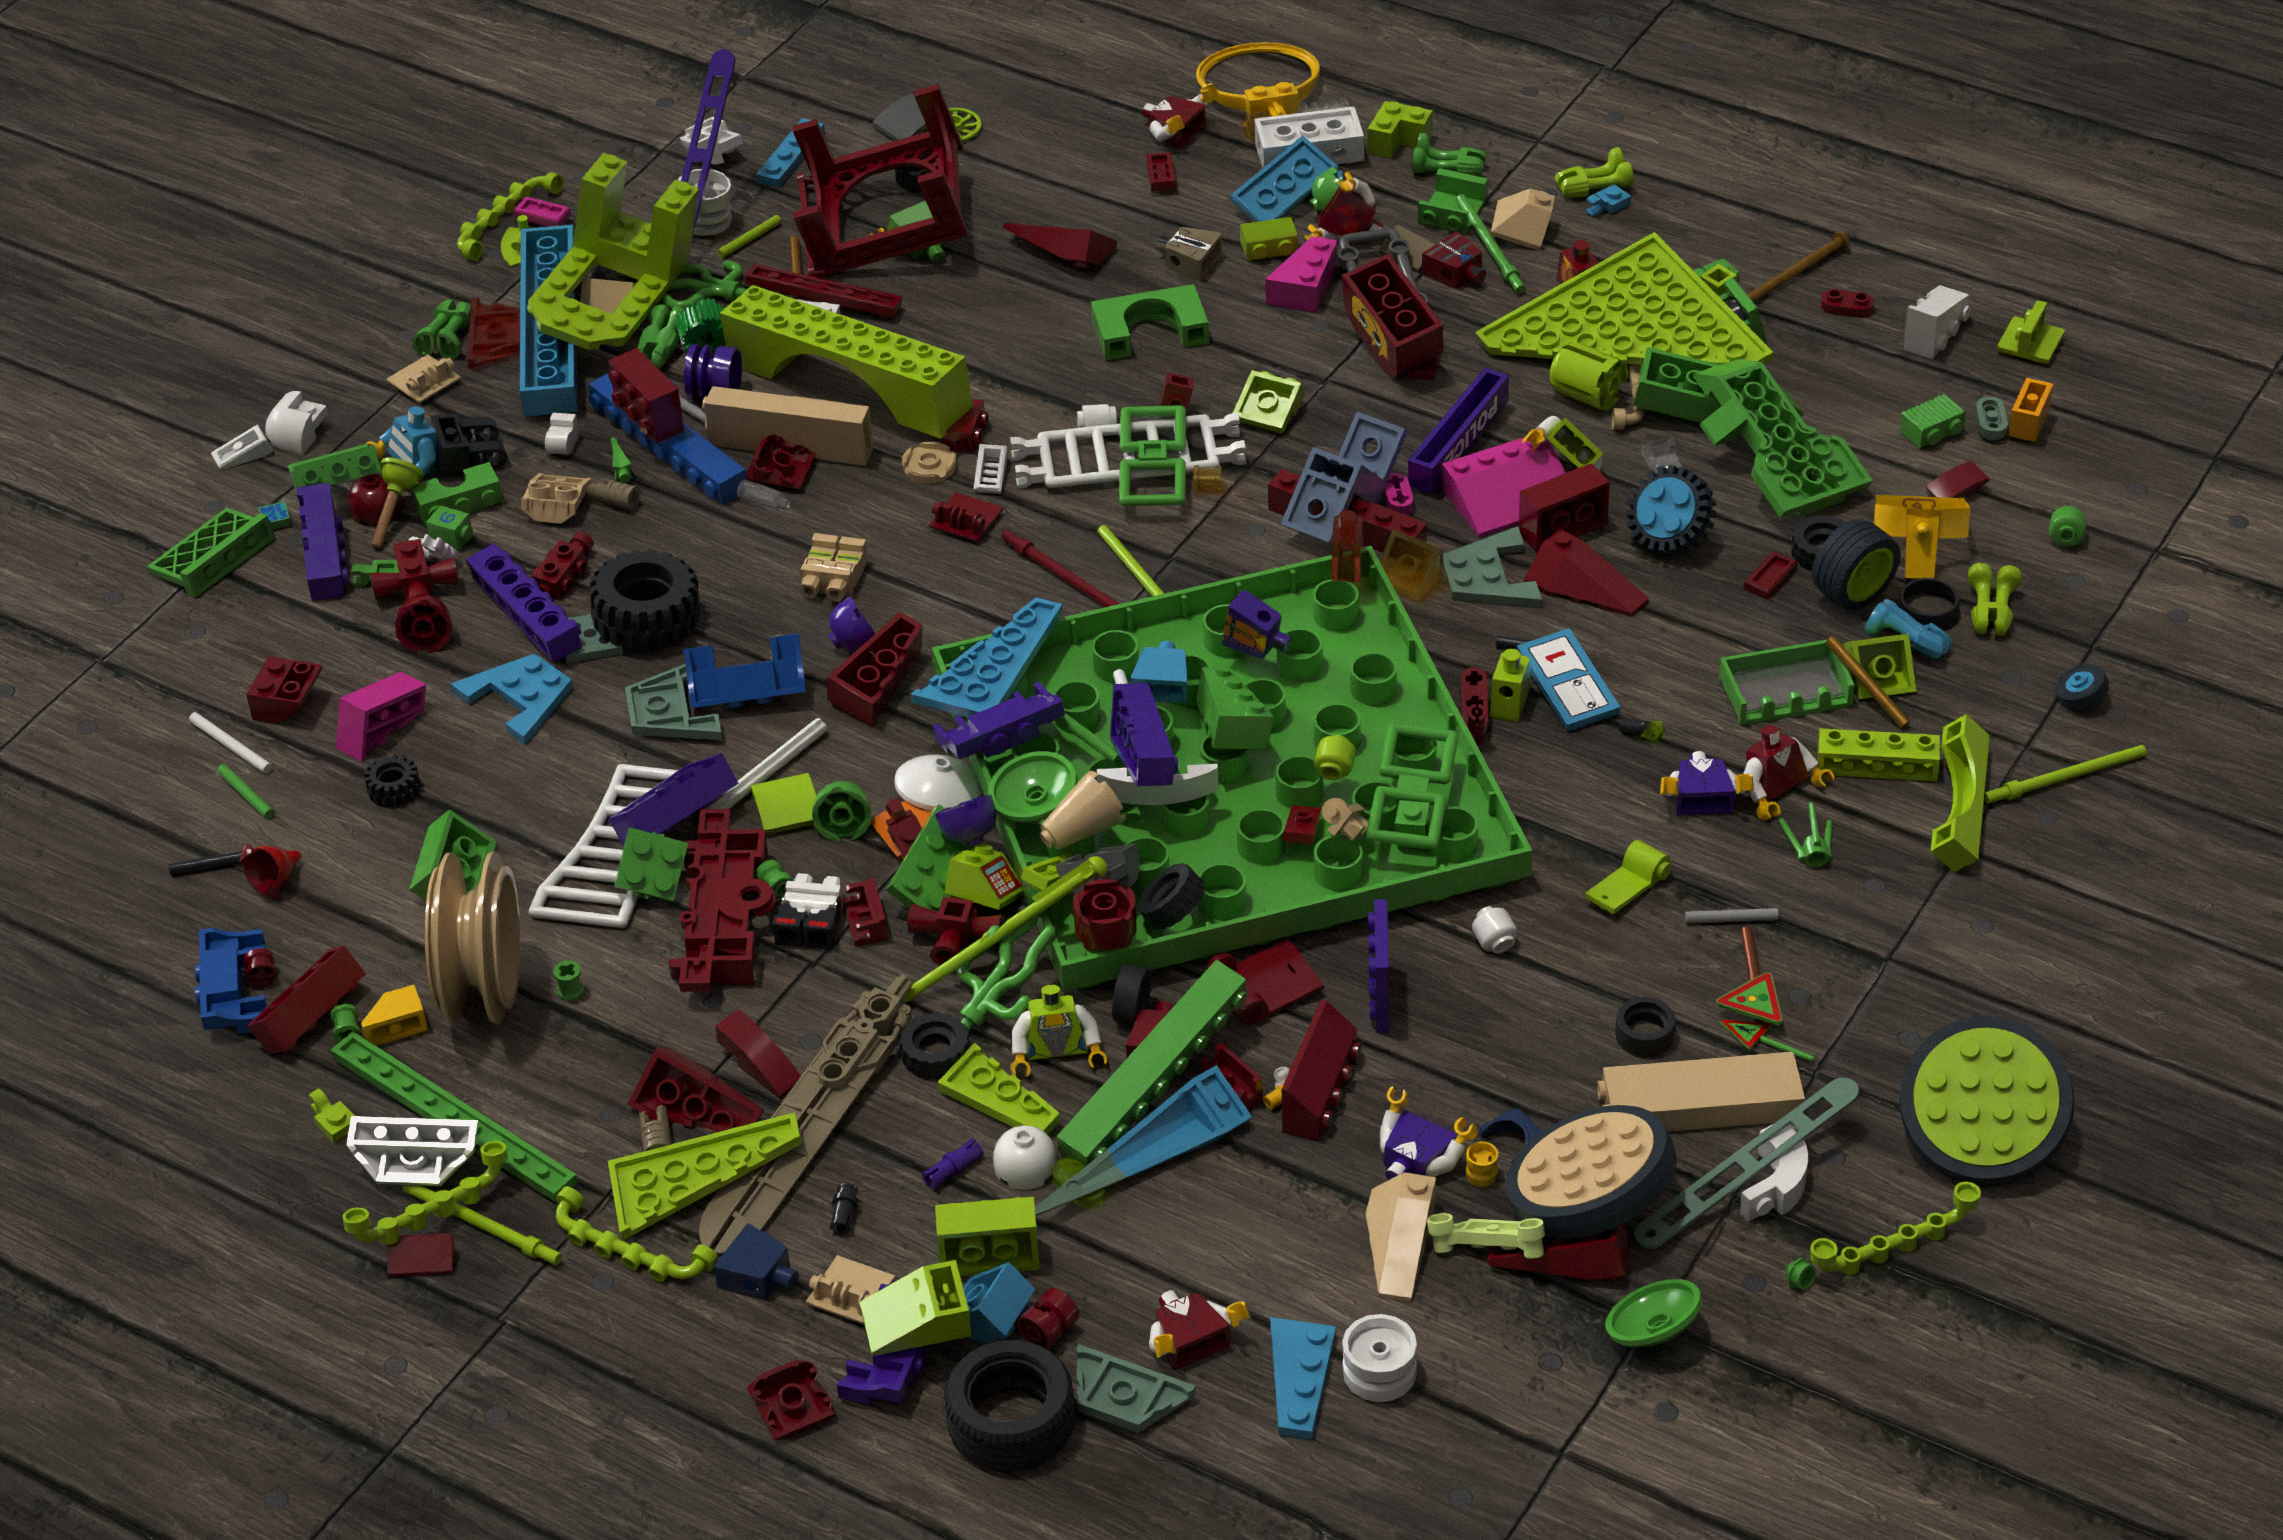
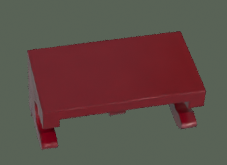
[843,877,888,947]
[1200,1043,1263,1111]

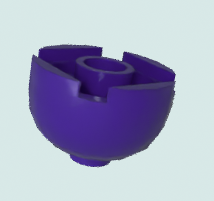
[828,596,876,654]
[934,794,997,847]

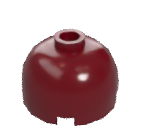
[347,474,403,526]
[395,595,453,653]

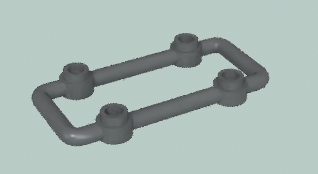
[1338,228,1428,304]

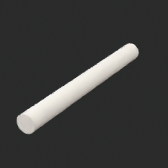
[189,712,272,774]

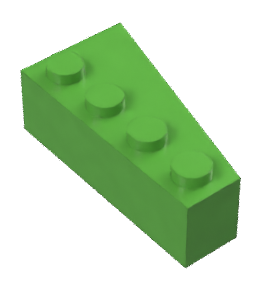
[1196,664,1274,749]

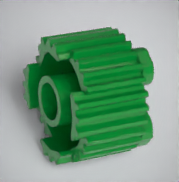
[676,298,726,355]

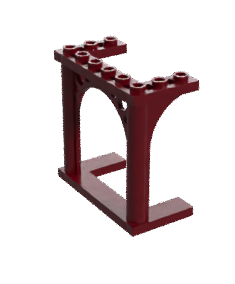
[793,84,968,278]

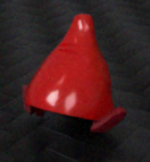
[240,843,302,899]

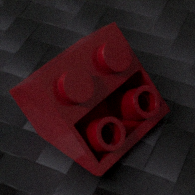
[246,656,323,724]

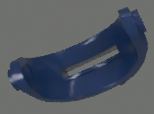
[1479,1108,1542,1164]

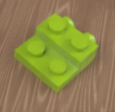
[1233,370,1305,434]

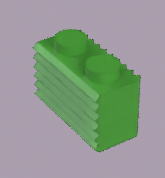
[1900,393,1966,449]

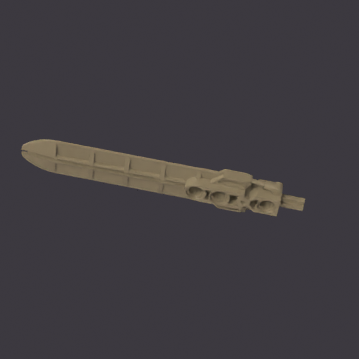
[699,974,913,1255]

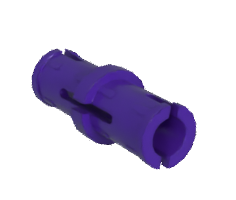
[922,1138,984,1190]

